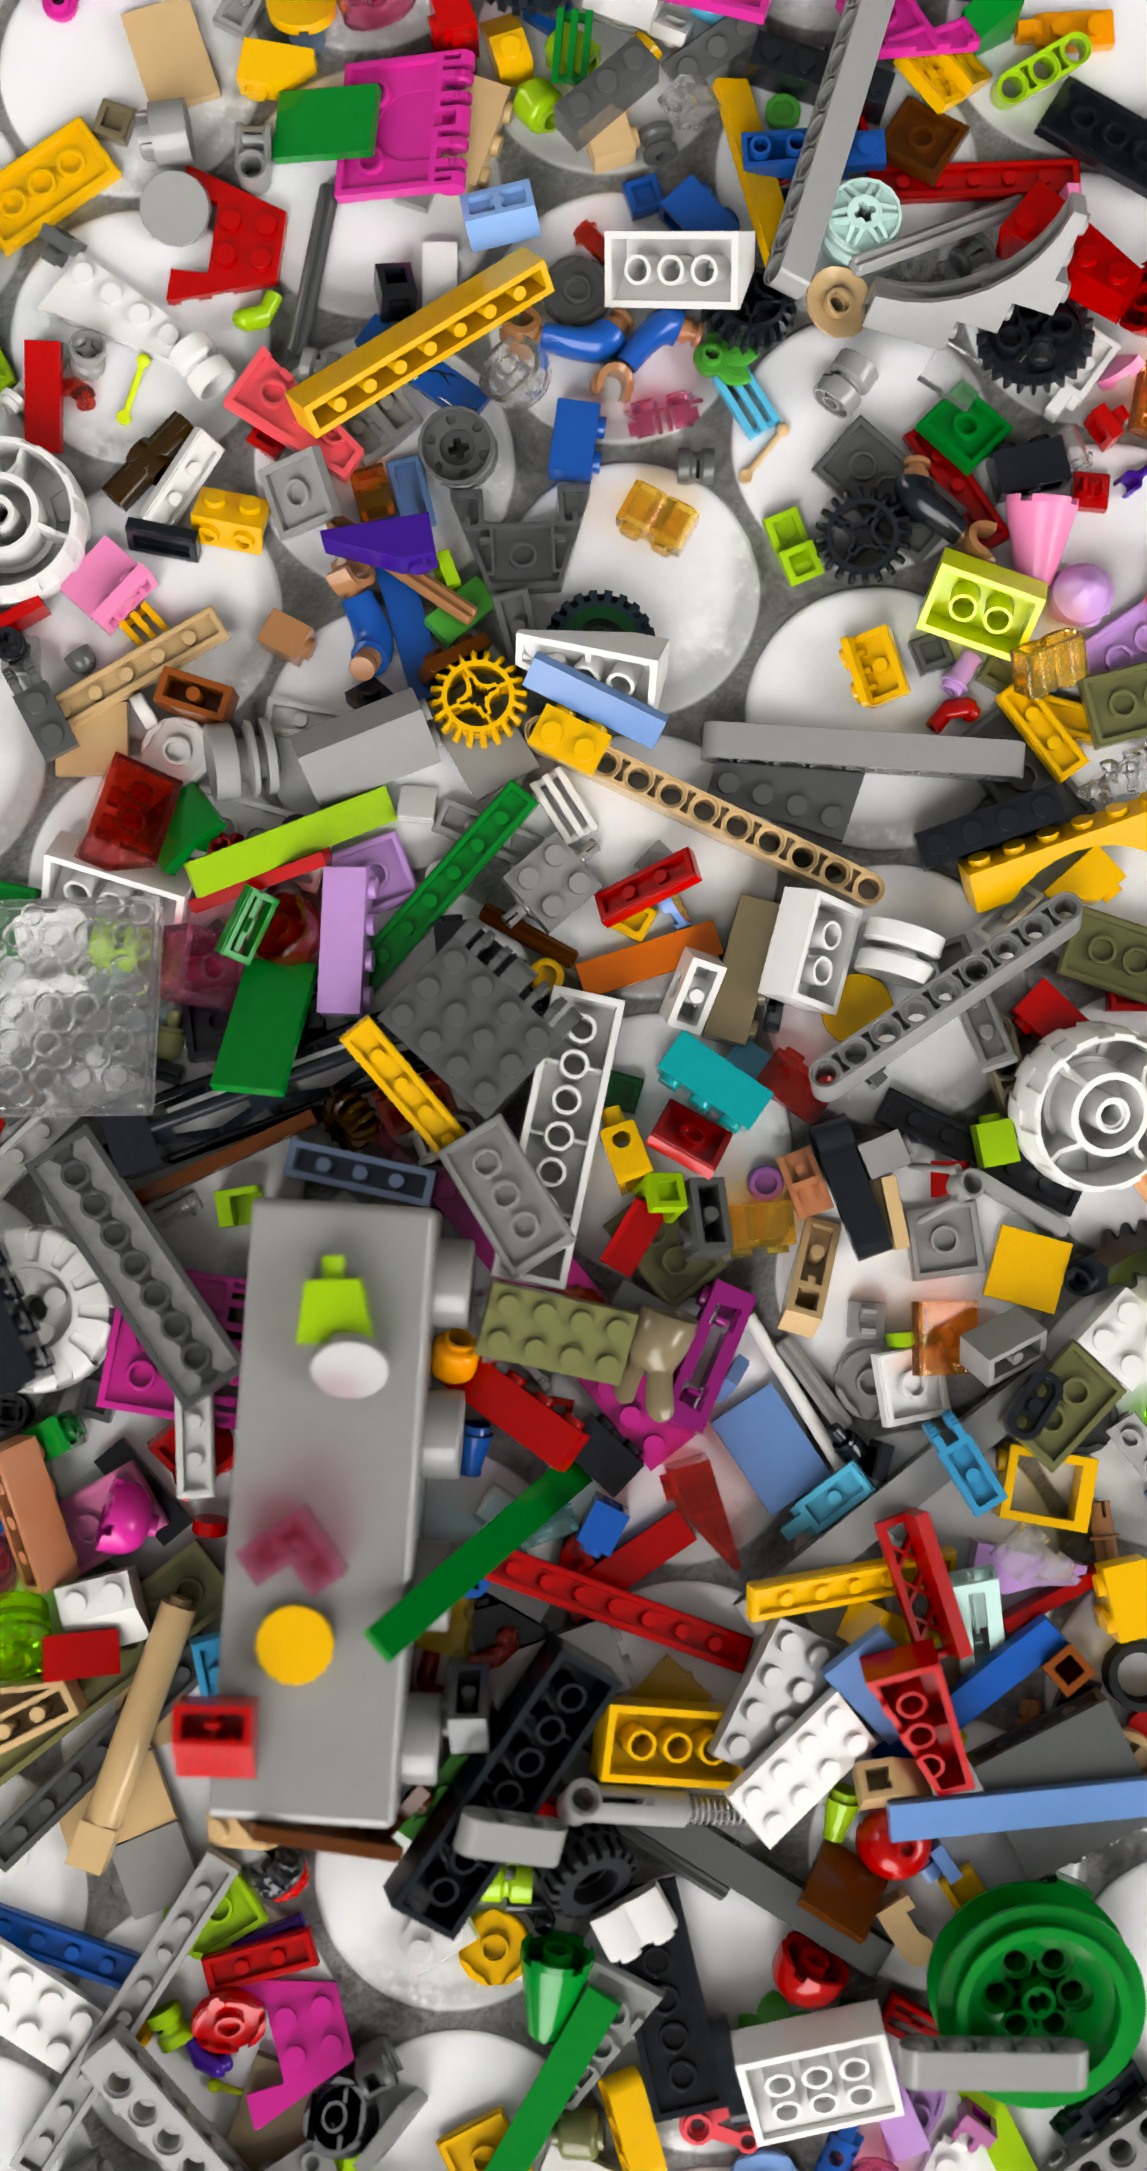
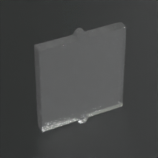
[917,340,992,412]

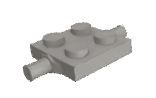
[500,831,603,934]

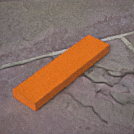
[575,919,724,995]

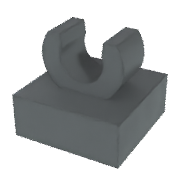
[38,222,88,268]

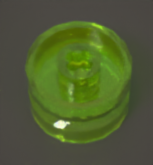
[0,1591,53,1682]

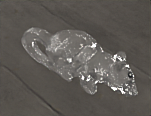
[1076,742,1147,807]

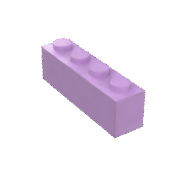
[317,866,379,1017]

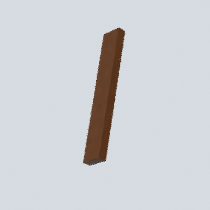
[134,1109,320,1207]

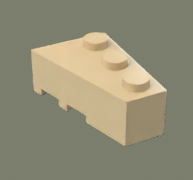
[0,1676,89,1754]

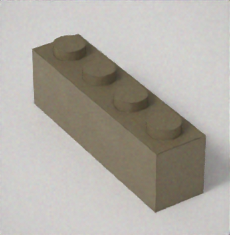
[701,893,780,1048]

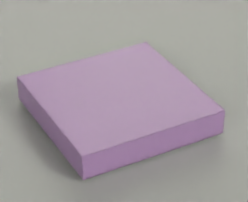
[331,829,418,915]

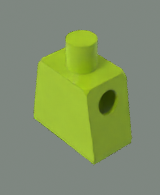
[297,1255,375,1344]

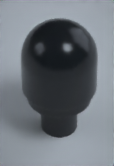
[827,1423,869,1466]

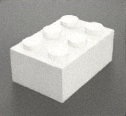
[758,886,863,1015]

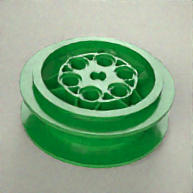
[926,1880,1146,2109]

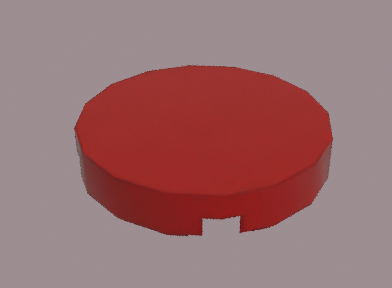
[191,1989,267,2054]

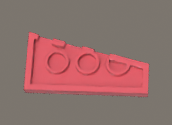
[223,345,365,484]

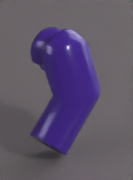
[184,2036,233,2079]

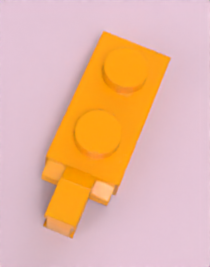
[1014,9,1115,53]

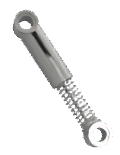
[556,1778,750,1828]

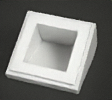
[397,784,438,824]

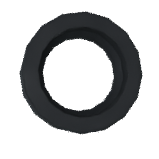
[1101,1638,1147,1712]

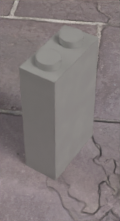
[289,687,443,810]
[480,1618,636,1712]

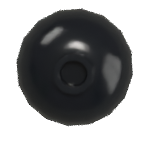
[303,2076,380,2160]

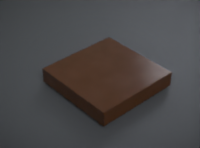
[884,96,970,187]
[796,1839,889,1945]

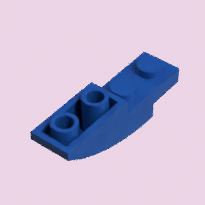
[741,128,887,180]

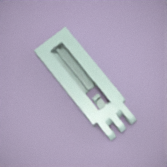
[948,1564,1005,1675]

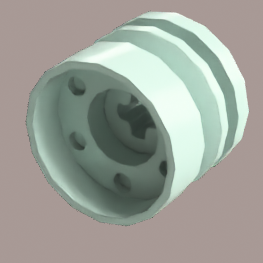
[821,177,902,275]

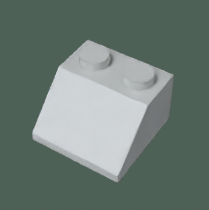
[54,1564,151,1646]

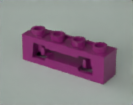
[666,1279,757,1435]

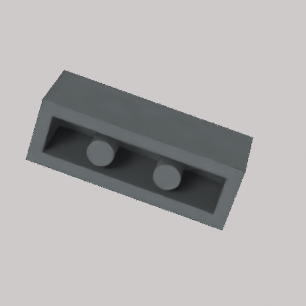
[554,35,660,152]

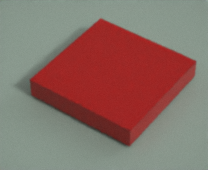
[645,1098,733,1181]

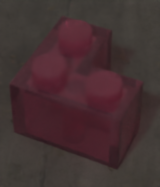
[235,1502,350,1597]

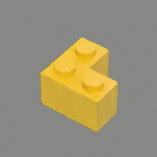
[1092,1553,1147,1643]

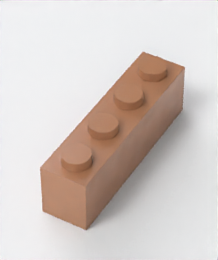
[0,1435,81,1594]

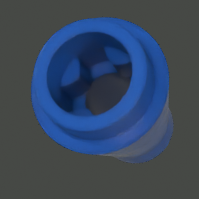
[460,1420,493,1477]

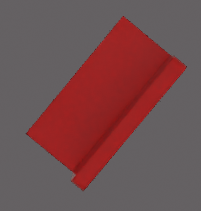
[598,1196,664,1278]
[39,1627,121,1683]

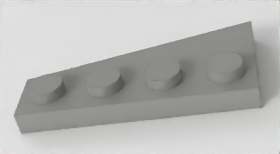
[564,1957,666,2111]

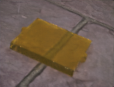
[415,1597,475,1658]
[628,1654,712,1702]

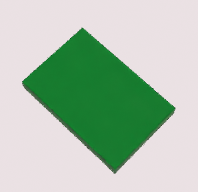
[271,83,382,164]

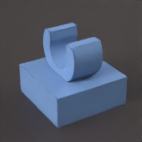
[920,1838,963,1885]

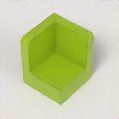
[633,1173,688,1223]
[214,1185,264,1228]

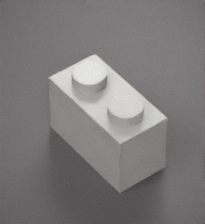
[959,1306,1047,1388]

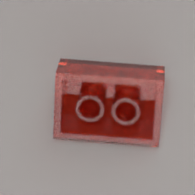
[73,751,184,872]

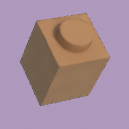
[257,607,317,668]

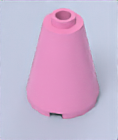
[1005,493,1079,587]

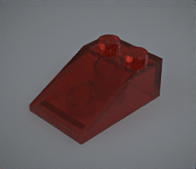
[659,1452,742,1571]

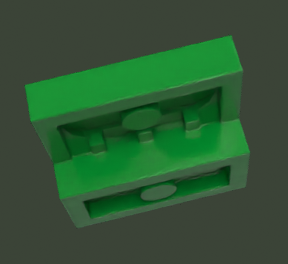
[135,782,227,876]

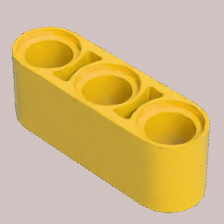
[598,2065,667,2171]

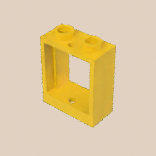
[993,1441,1099,1533]

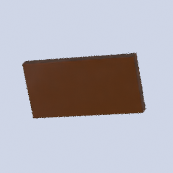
[236,1819,404,1863]

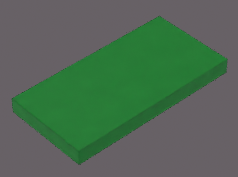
[210,958,319,1097]

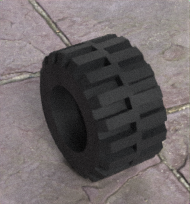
[532,1823,636,1918]

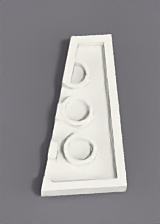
[38,251,193,366]

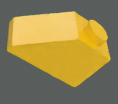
[479,13,534,88]
[236,37,318,102]
[1041,846,1126,905]

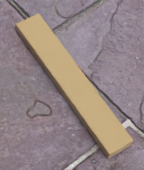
[55,605,231,731]

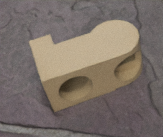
[876,1884,933,1967]

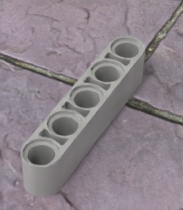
[898,2036,1089,2092]

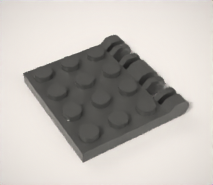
[377,915,584,1121]

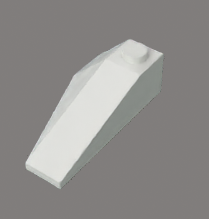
[515,629,670,710]

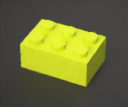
[916,547,1048,664]

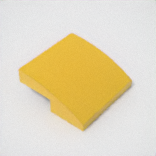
[892,52,993,115]

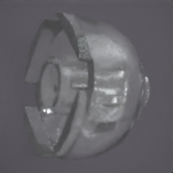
[479,334,552,411]

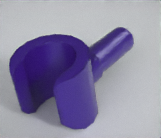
[1113,464,1147,499]

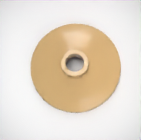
[806,266,869,338]

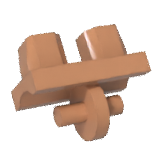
[776,1145,834,1220]

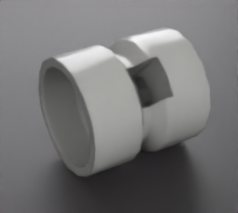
[812,348,879,419]

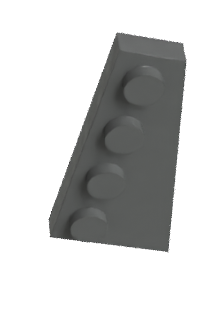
[707,762,865,843]

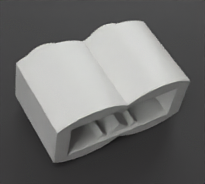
[589,1879,678,1964]

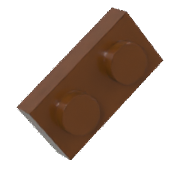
[417,632,492,687]

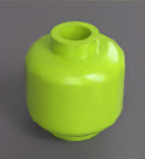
[513,77,563,134]

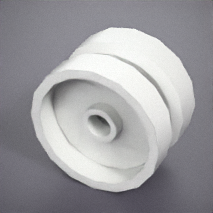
[854,917,946,990]

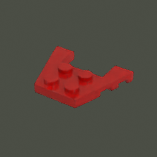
[166,165,288,306]

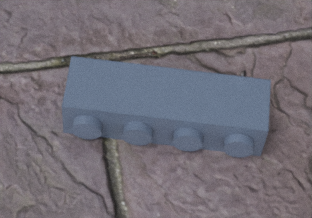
[283,1138,439,1208]

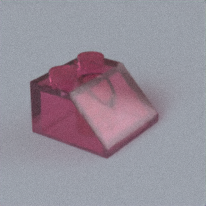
[153,923,248,1011]

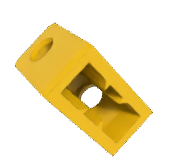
[599,1105,654,1196]

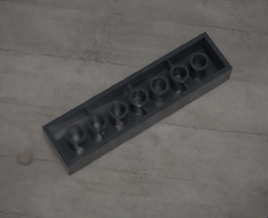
[383,1632,623,1941]

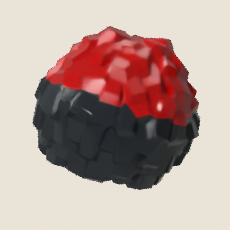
[249,1845,310,1903]

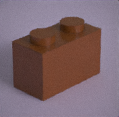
[153,665,240,725]

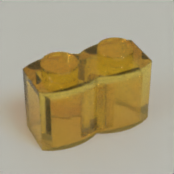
[616,479,700,558]
[1010,628,1089,700]
[728,1200,797,1258]

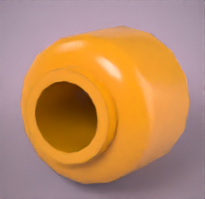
[431,1328,480,1384]

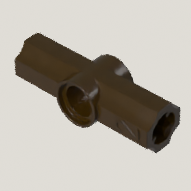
[102,411,194,512]

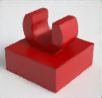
[1083,402,1131,453]
[1070,471,1110,514]

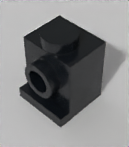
[373,262,418,322]

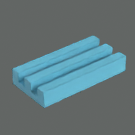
[712,365,780,441]

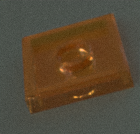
[911,1300,978,1376]

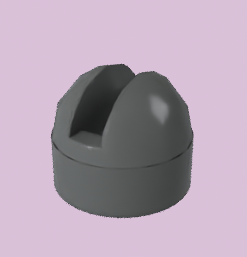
[64,644,96,675]

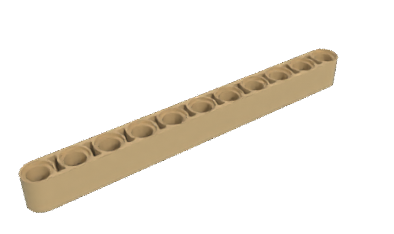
[524,715,886,909]

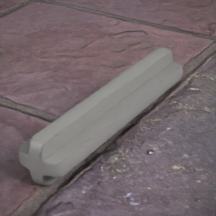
[775,1335,852,1429]

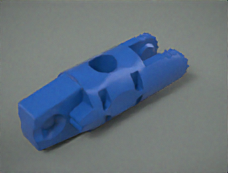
[813,2125,865,2171]

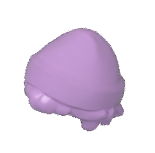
[1048,563,1114,628]

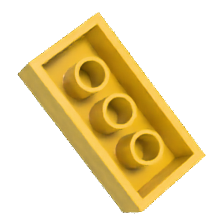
[589,1696,745,1789]

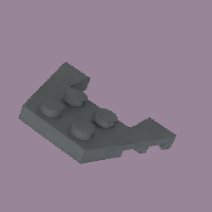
[450,484,590,596]

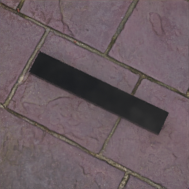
[873,1087,1083,1217]

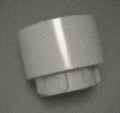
[135,97,195,167]

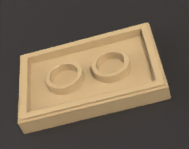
[120,0,222,108]
[58,1747,179,1849]

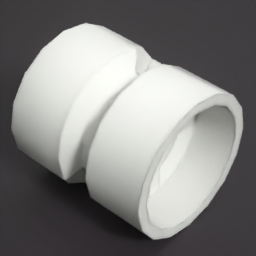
[169,330,237,402]

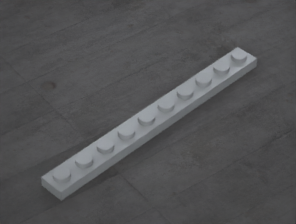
[9,1846,241,2171]

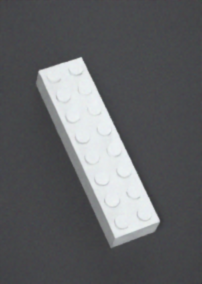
[489,985,625,1291]

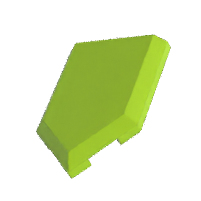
[162,1855,270,1960]

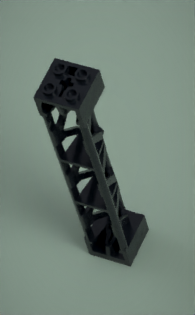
[95,953,545,1180]

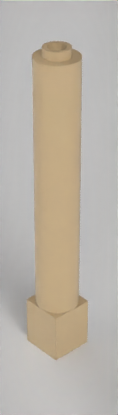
[64,1594,197,1876]

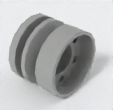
[203,717,281,802]

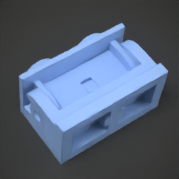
[459,178,542,253]

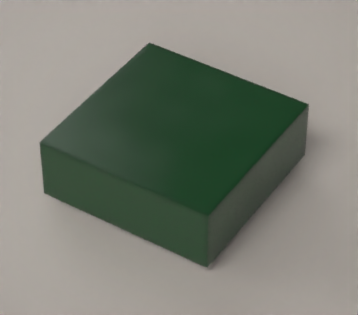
[604,1070,645,1115]

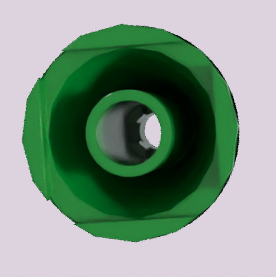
[520,1929,595,2045]

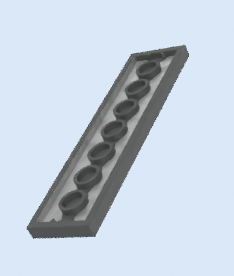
[24,1124,241,1411]

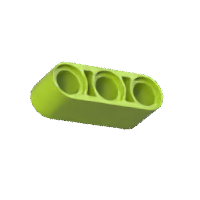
[990,31,1092,111]

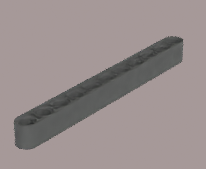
[560,1743,895,1977]

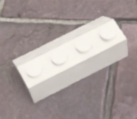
[605,230,755,310]
[40,830,196,952]

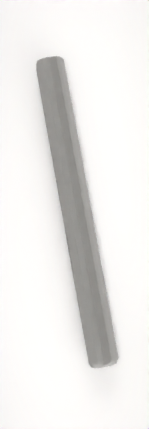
[848,195,1024,277]

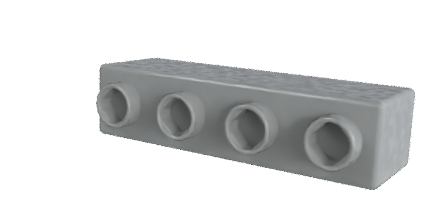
[208,1197,475,1828]

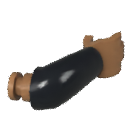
[894,455,997,563]

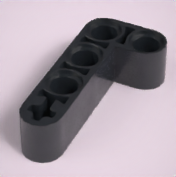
[808,1112,893,1262]

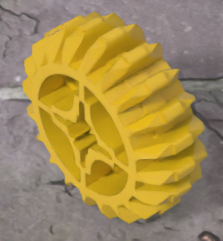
[430,650,528,749]

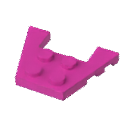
[835,0,981,60]
[233,1979,356,2130]

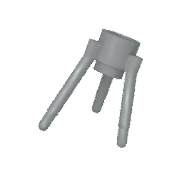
[908,1162,986,1224]

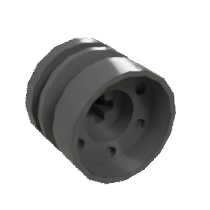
[418,406,498,490]

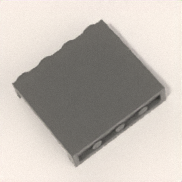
[966,1687,1147,1881]

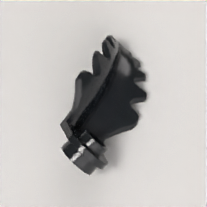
[1064,1220,1147,1296]

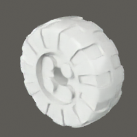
[0,435,91,608]
[1008,1021,1147,1193]
[0,1224,116,1394]

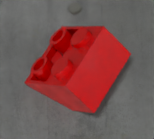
[171,1695,259,1778]

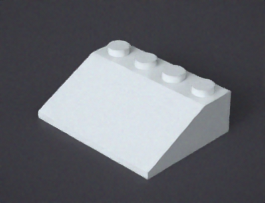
[730,1999,905,2147]

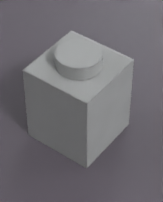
[855,1129,914,1180]

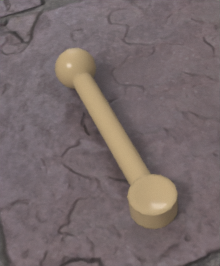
[738,422,790,485]

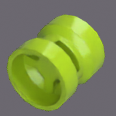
[145,1998,193,2054]

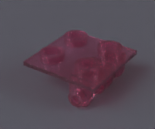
[623,390,703,439]

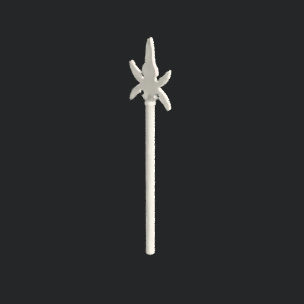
[746,1312,935,1625]

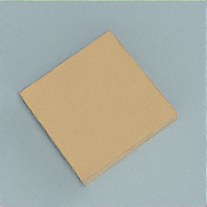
[55,702,130,777]

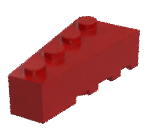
[996,179,1144,324]
[859,1638,975,1797]

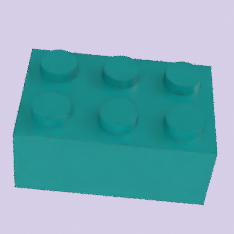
[655,1030,775,1134]

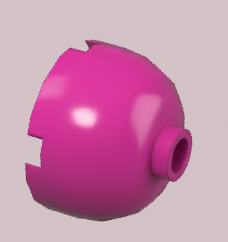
[94,1477,160,1555]

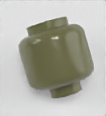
[551,2107,606,2161]

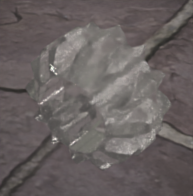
[884,248,946,282]

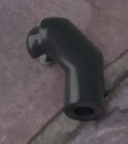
[506,1894,556,1935]

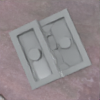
[340,388,423,471]

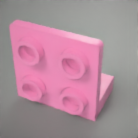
[60,536,159,636]

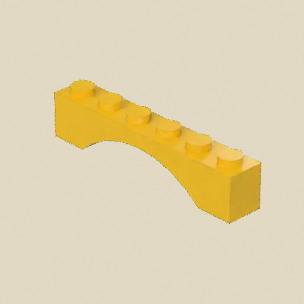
[957,791,1147,914]

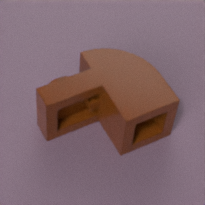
[1025,1614,1096,1697]

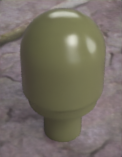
[154,1009,185,1061]

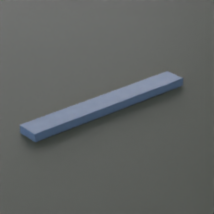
[886,1775,1147,1843]

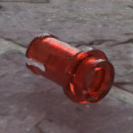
[573,219,605,267]

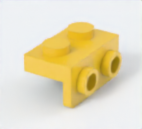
[191,486,271,555]
[839,624,912,709]
[527,703,612,777]

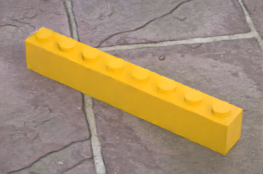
[284,246,555,439]

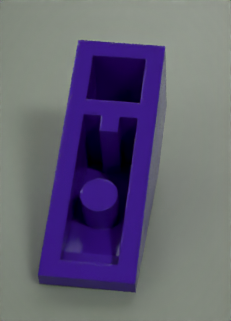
[320,512,438,575]

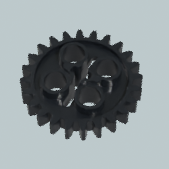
[976,299,1095,395]

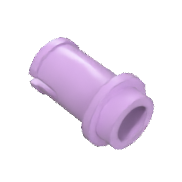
[940,650,982,698]

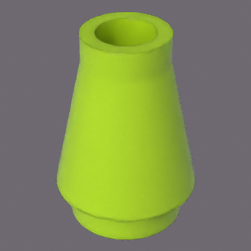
[822,1782,859,1843]

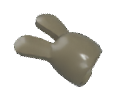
[613,1304,699,1423]

